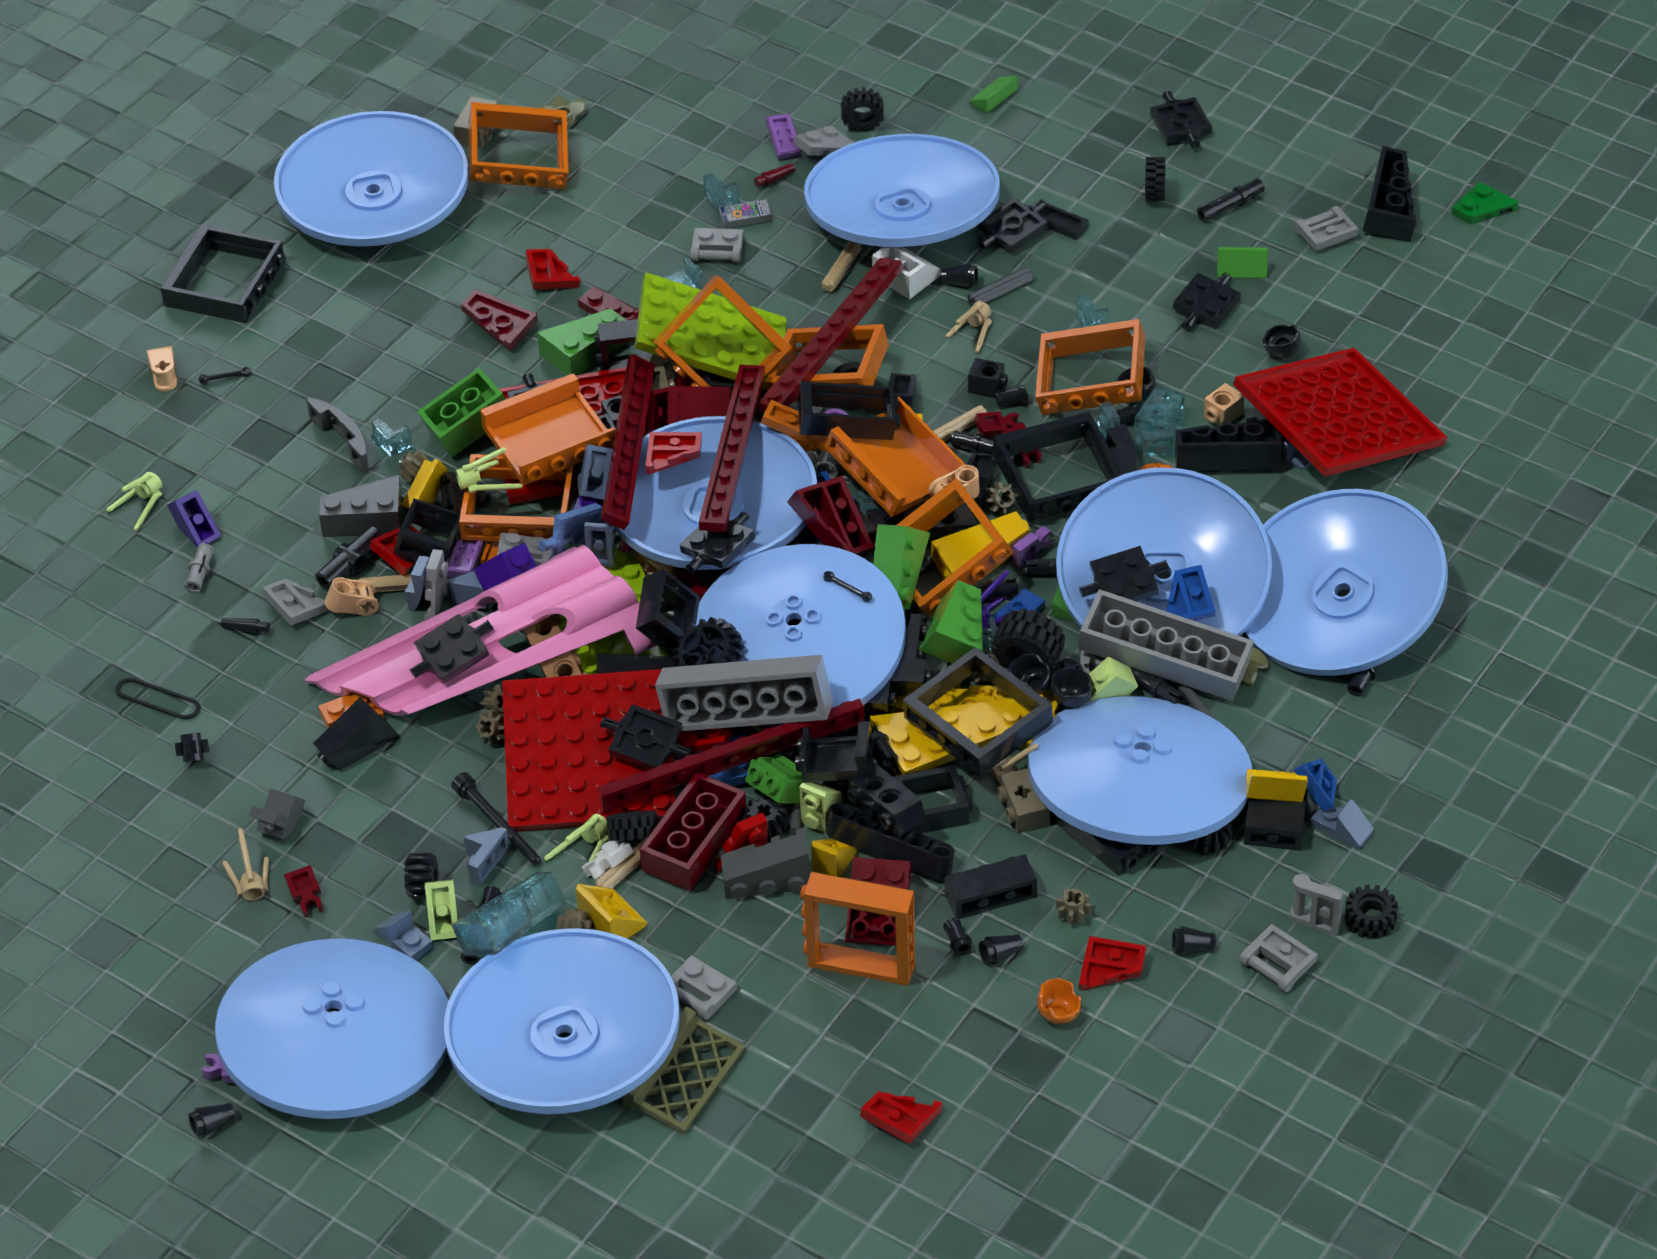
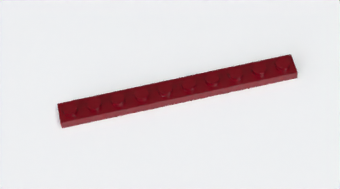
[758,258,904,412]
[601,353,655,530]
[699,364,765,532]
[598,698,865,812]

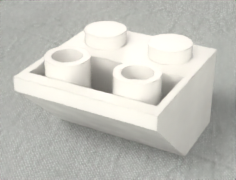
[872,247,941,299]

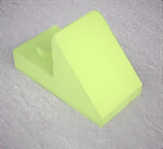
[425,879,460,940]

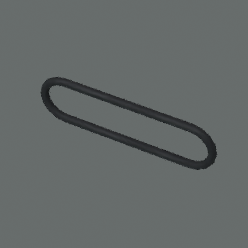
[116,677,200,719]

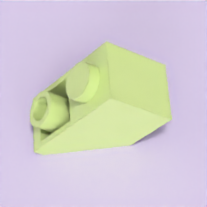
[1088,656,1138,701]
[799,782,842,833]

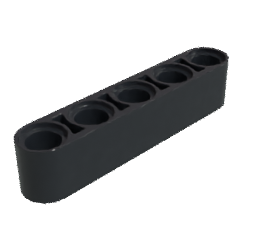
[826,803,955,880]

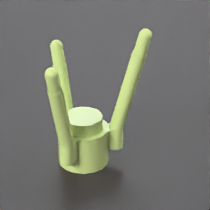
[455,447,523,493]
[106,472,162,531]
[544,814,609,861]

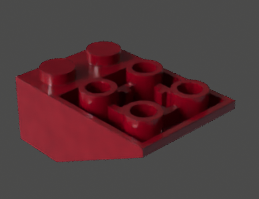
[648,386,732,434]
[845,857,912,946]

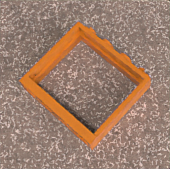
[469,102,568,189]
[652,275,792,387]
[1035,319,1145,415]
[765,324,889,402]
[459,454,576,541]
[873,478,1014,618]
[800,872,916,986]

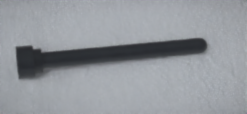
[451,772,541,866]

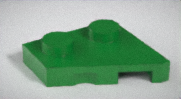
[1451,182,1519,225]

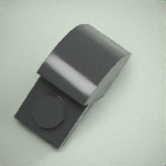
[250,789,306,839]

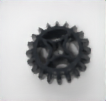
[672,616,745,667]

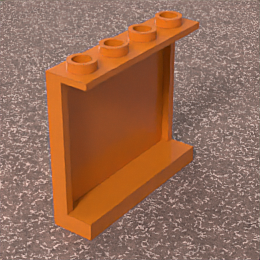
[480,373,615,485]
[824,397,966,517]

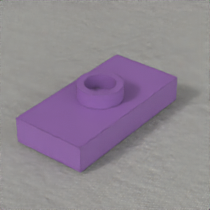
[766,114,801,160]
[447,532,486,577]

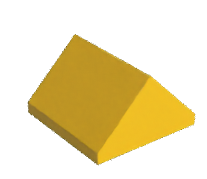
[575,884,648,939]

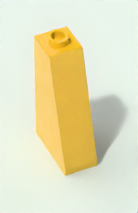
[931,511,1030,579]

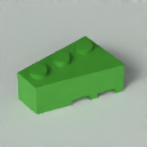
[537,308,629,376]
[873,524,930,610]
[919,580,982,664]

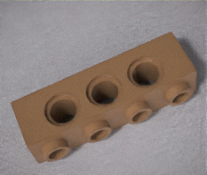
[522,614,587,677]

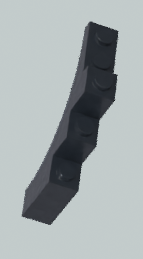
[836,614,933,737]

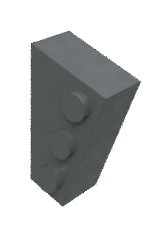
[319,475,403,537]
[721,827,810,899]

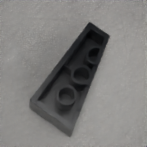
[1362,146,1416,242]
[1174,416,1282,471]

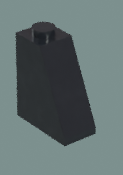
[313,697,399,770]

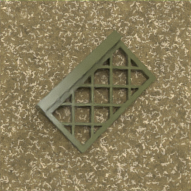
[622,1006,745,1135]

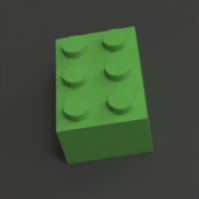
[417,367,506,458]

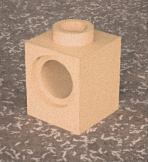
[1204,383,1245,426]

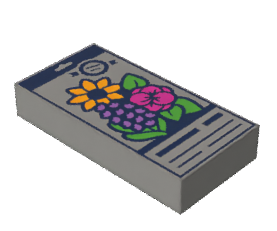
[719,199,772,229]

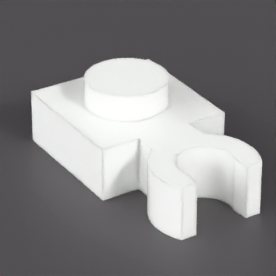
[582,840,634,879]

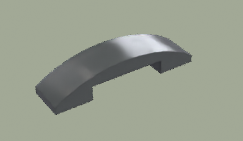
[306,397,369,474]

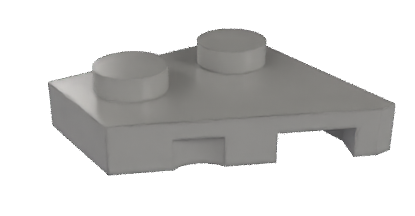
[794,125,854,156]
[424,549,450,621]
[263,579,330,625]

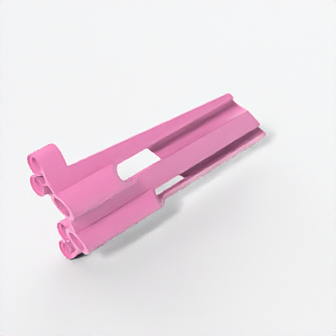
[305,545,657,716]

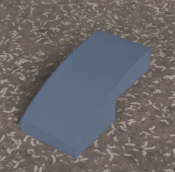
[405,556,429,611]

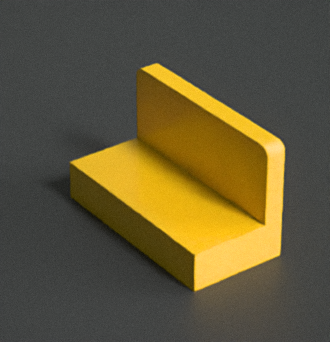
[401,459,450,510]
[1245,769,1308,802]

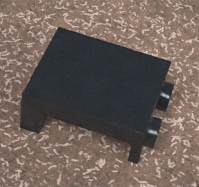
[795,721,874,783]
[1244,788,1308,851]

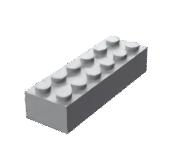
[1078,589,1254,701]
[655,655,833,731]

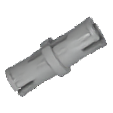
[184,543,214,593]

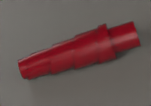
[754,164,796,187]

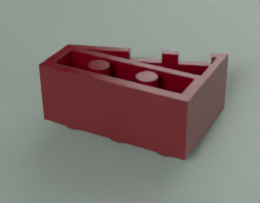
[787,476,874,558]

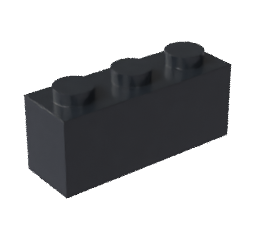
[945,854,1037,919]

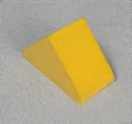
[811,839,857,877]

